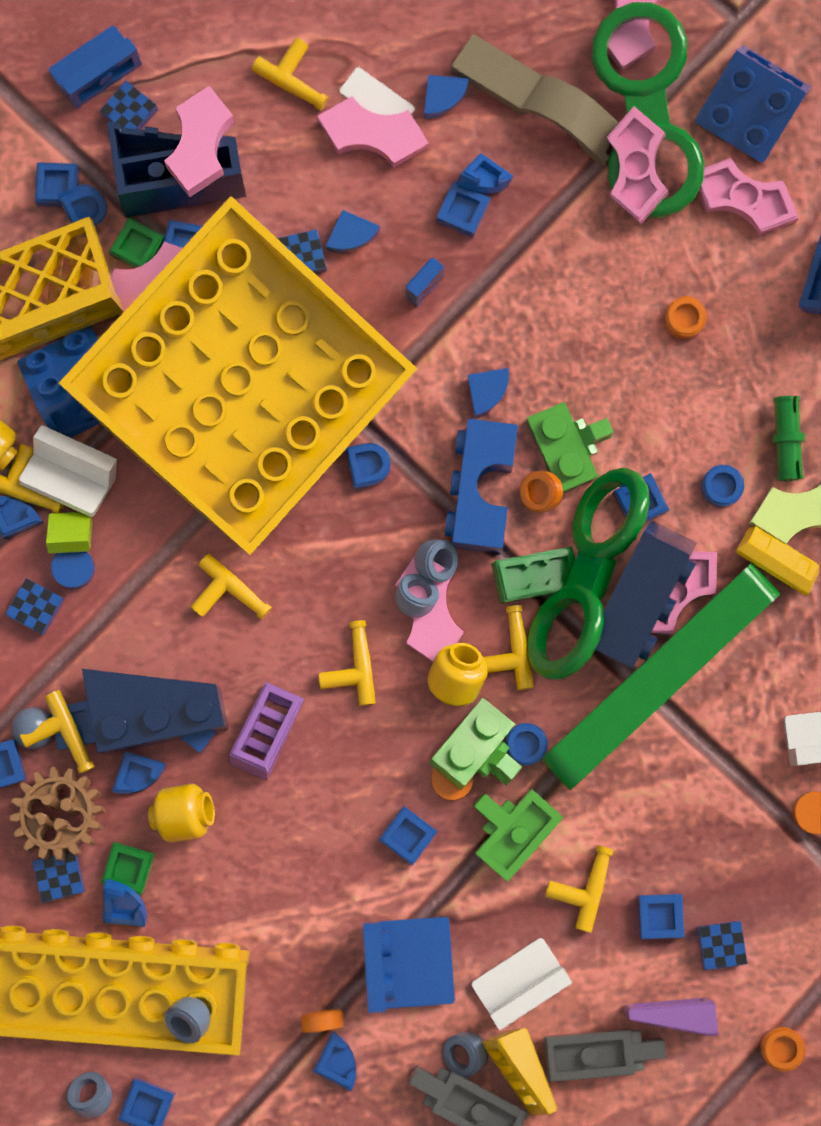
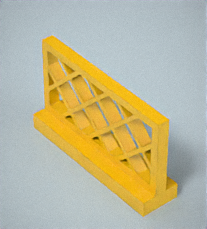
[0,217,124,360]

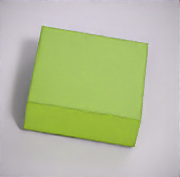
[46,512,93,554]

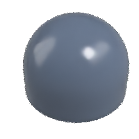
[414,539,458,582]
[395,574,439,618]
[11,707,54,750]
[164,997,210,1043]
[443,1032,488,1078]
[66,1072,112,1119]

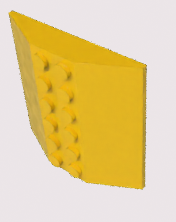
[59,196,417,555]

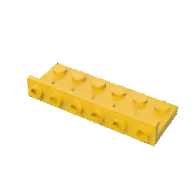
[0,926,250,1055]

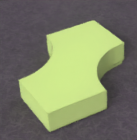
[749,484,821,544]

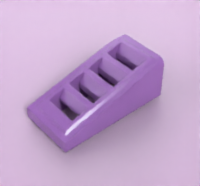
[229,682,304,780]
[624,997,718,1036]

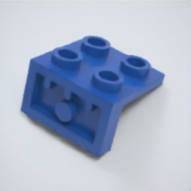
[695,45,812,162]
[17,326,100,438]
[363,917,455,1013]

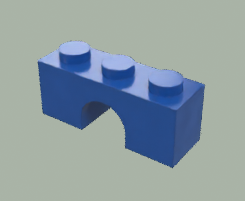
[445,419,518,554]

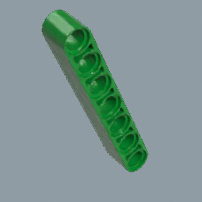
[541,563,781,791]

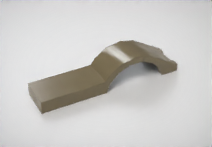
[451,34,619,166]

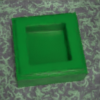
[109,218,165,269]
[101,842,155,895]

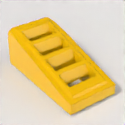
[482,1028,557,1116]

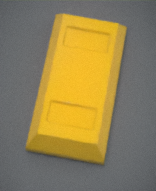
[735,526,820,596]

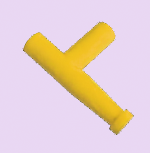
[251,38,329,111]
[0,444,64,513]
[190,554,272,620]
[484,605,534,690]
[319,620,376,706]
[20,690,95,774]
[545,845,614,933]

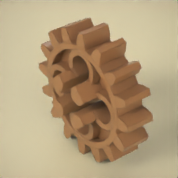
[10,767,106,862]

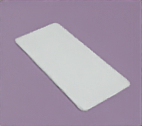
[340,67,415,115]

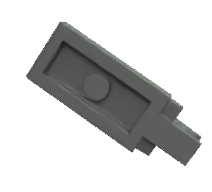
[544,1029,666,1082]
[408,1065,528,1126]

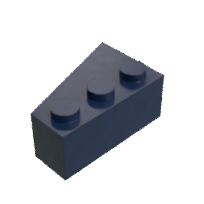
[107,122,246,218]

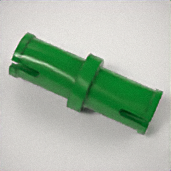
[772,395,805,481]

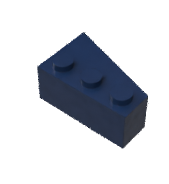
[596,521,697,668]
[82,669,229,755]

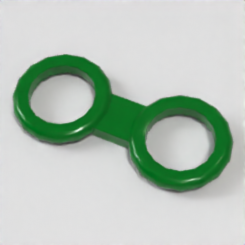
[591,2,705,218]
[527,467,650,680]

